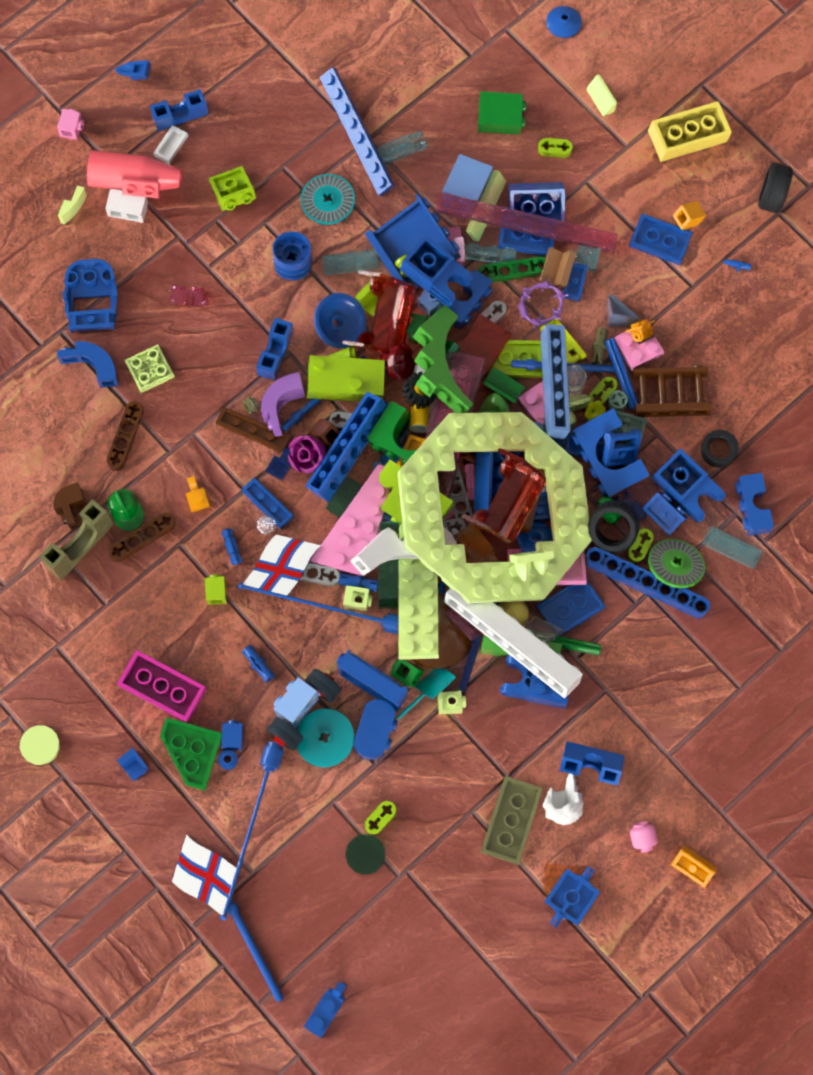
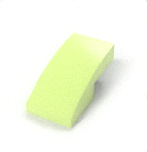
[58,186,87,224]

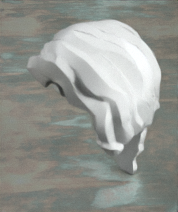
[543,774,584,825]

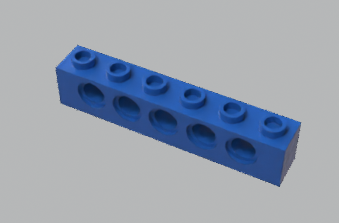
[305,392,388,503]

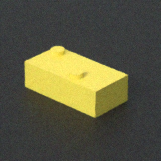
[648,101,732,162]

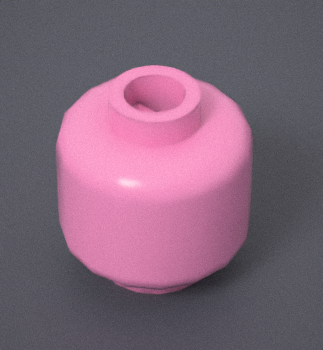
[630,821,658,852]

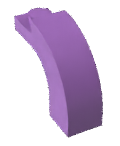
[261,372,305,437]

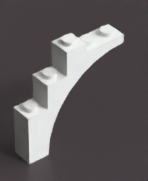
[350,527,457,575]

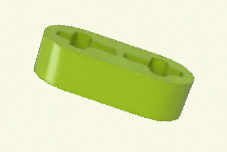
[538,138,573,158]
[589,377,617,406]
[627,529,654,564]
[365,801,396,835]

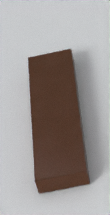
[215,407,292,454]

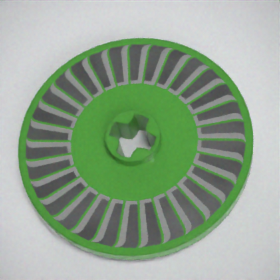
[648,539,705,588]

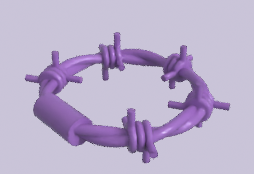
[518,278,568,329]

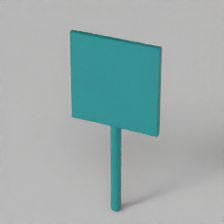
[397,669,456,720]

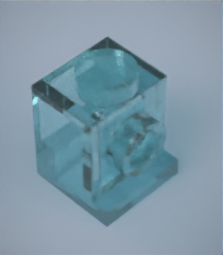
[574,245,601,272]

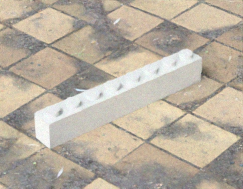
[444,588,583,699]

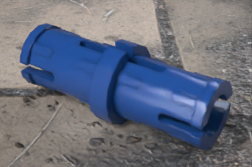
[339,573,379,592]
[242,645,275,683]

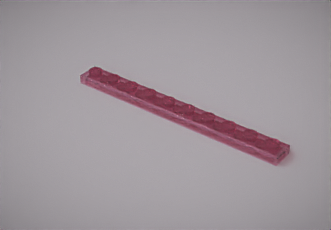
[435,193,618,253]

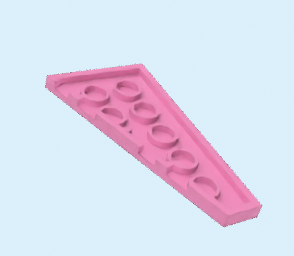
[309,464,391,578]

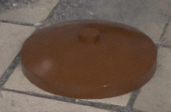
[397,593,474,670]

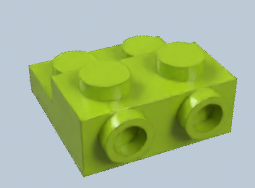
[208,166,256,211]

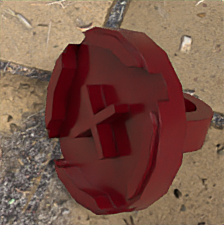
[379,343,415,381]

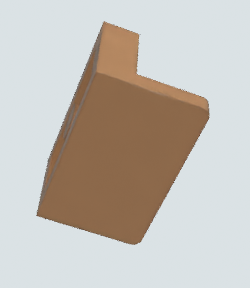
[540,247,576,289]

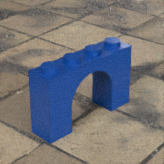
[571,408,650,498]

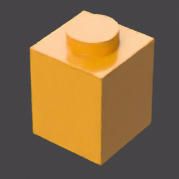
[673,201,707,230]

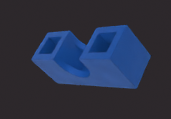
[149,89,209,131]
[448,269,493,330]
[256,318,294,381]
[735,473,774,536]
[560,741,625,786]

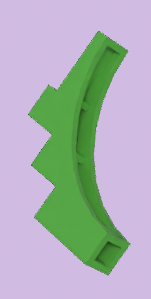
[413,305,474,413]

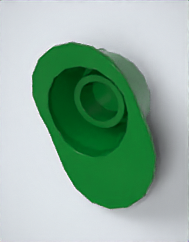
[107,489,144,531]

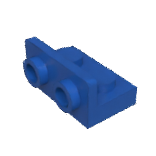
[642,492,688,535]

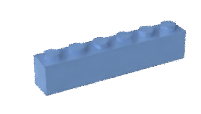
[540,324,570,439]

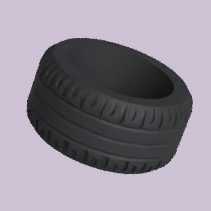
[758,162,793,213]
[588,500,640,553]

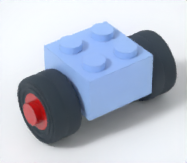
[267,669,341,751]

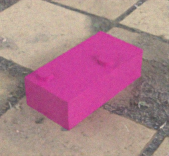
[117,650,207,724]

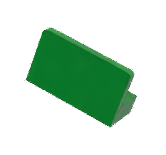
[483,367,525,404]

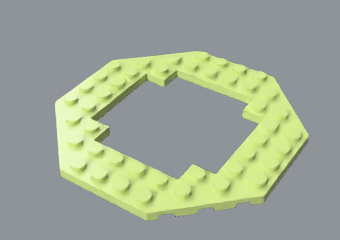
[397,412,592,603]

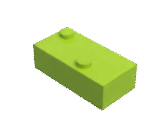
[307,355,385,402]

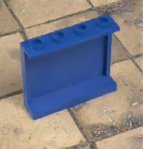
[365,194,461,295]

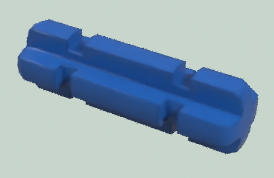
[222,528,242,565]

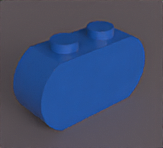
[354,699,398,760]

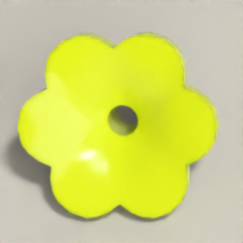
[585,401,606,421]

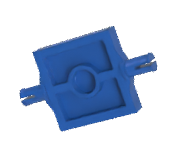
[544,866,600,928]

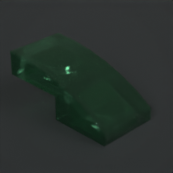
[325,476,363,518]

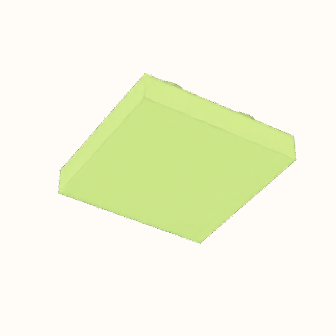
[125,344,175,393]

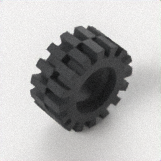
[402,372,437,409]

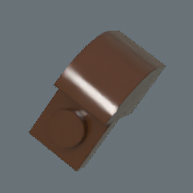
[53,482,86,529]

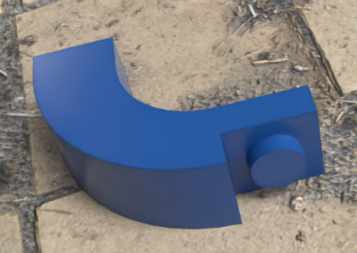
[57,341,119,388]

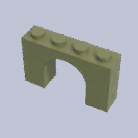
[39,499,113,581]

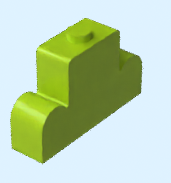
[379,459,456,526]

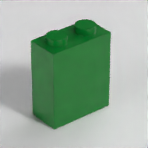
[478,91,526,135]

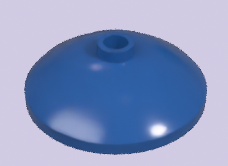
[314,293,367,349]

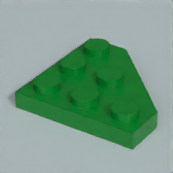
[160,717,222,791]

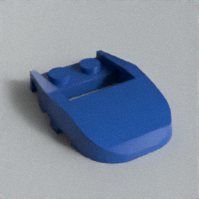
[63,259,118,333]

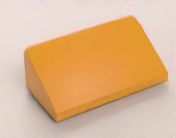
[671,845,717,888]

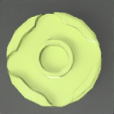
[20,725,60,765]

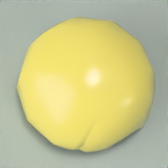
[499,601,529,625]

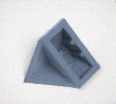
[607,294,639,328]

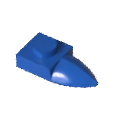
[115,60,152,80]

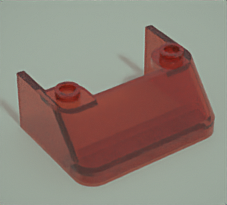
[343,270,416,354]
[462,448,546,544]

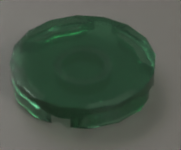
[346,834,385,875]

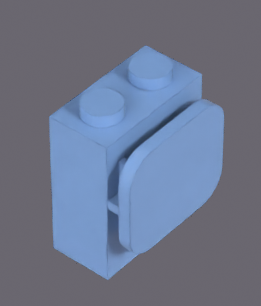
[442,154,493,211]

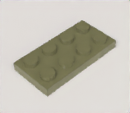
[480,776,543,865]

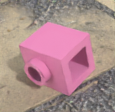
[57,109,84,140]

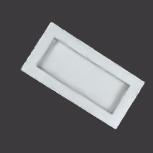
[153,125,188,165]

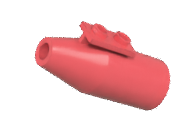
[87,150,183,198]

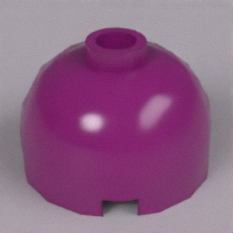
[288,435,327,473]

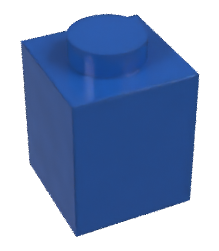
[221,720,244,751]

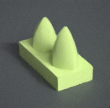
[509,549,554,581]

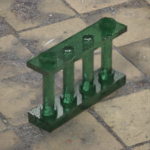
[378,522,399,609]

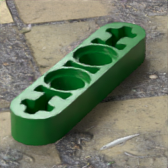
[479,257,546,283]

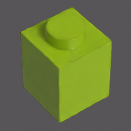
[205,574,227,605]

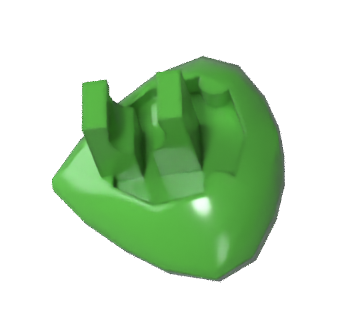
[479,393,509,413]

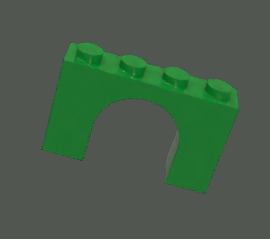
[367,401,438,472]

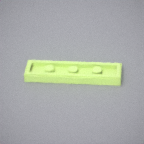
[466,170,507,242]

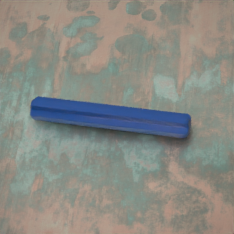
[605,338,639,409]

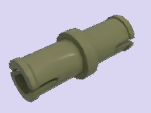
[591,328,609,365]

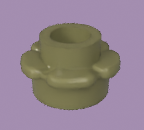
[242,396,259,414]

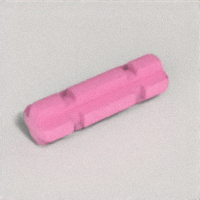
[465,464,475,501]

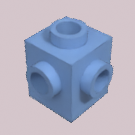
[417,290,444,318]

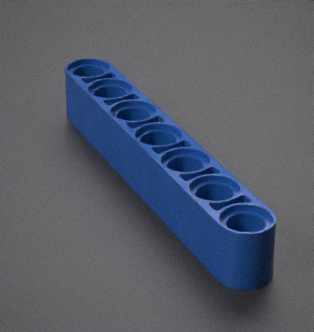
[585,547,710,618]

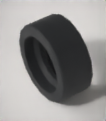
[701,430,739,468]

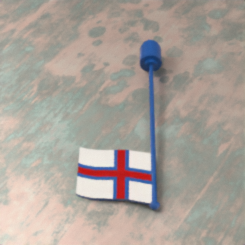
[238,535,399,634]
[172,742,284,921]

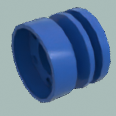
[272,231,312,281]

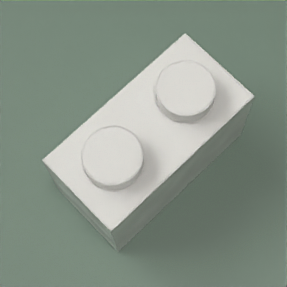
[105,189,148,223]

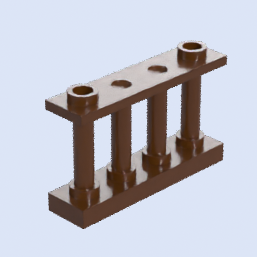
[632,365,712,417]

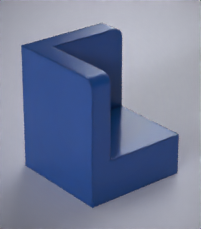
[117,748,150,781]

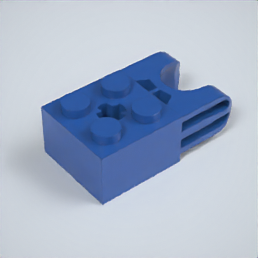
[400,235,473,307]
[651,448,726,523]
[499,655,569,709]

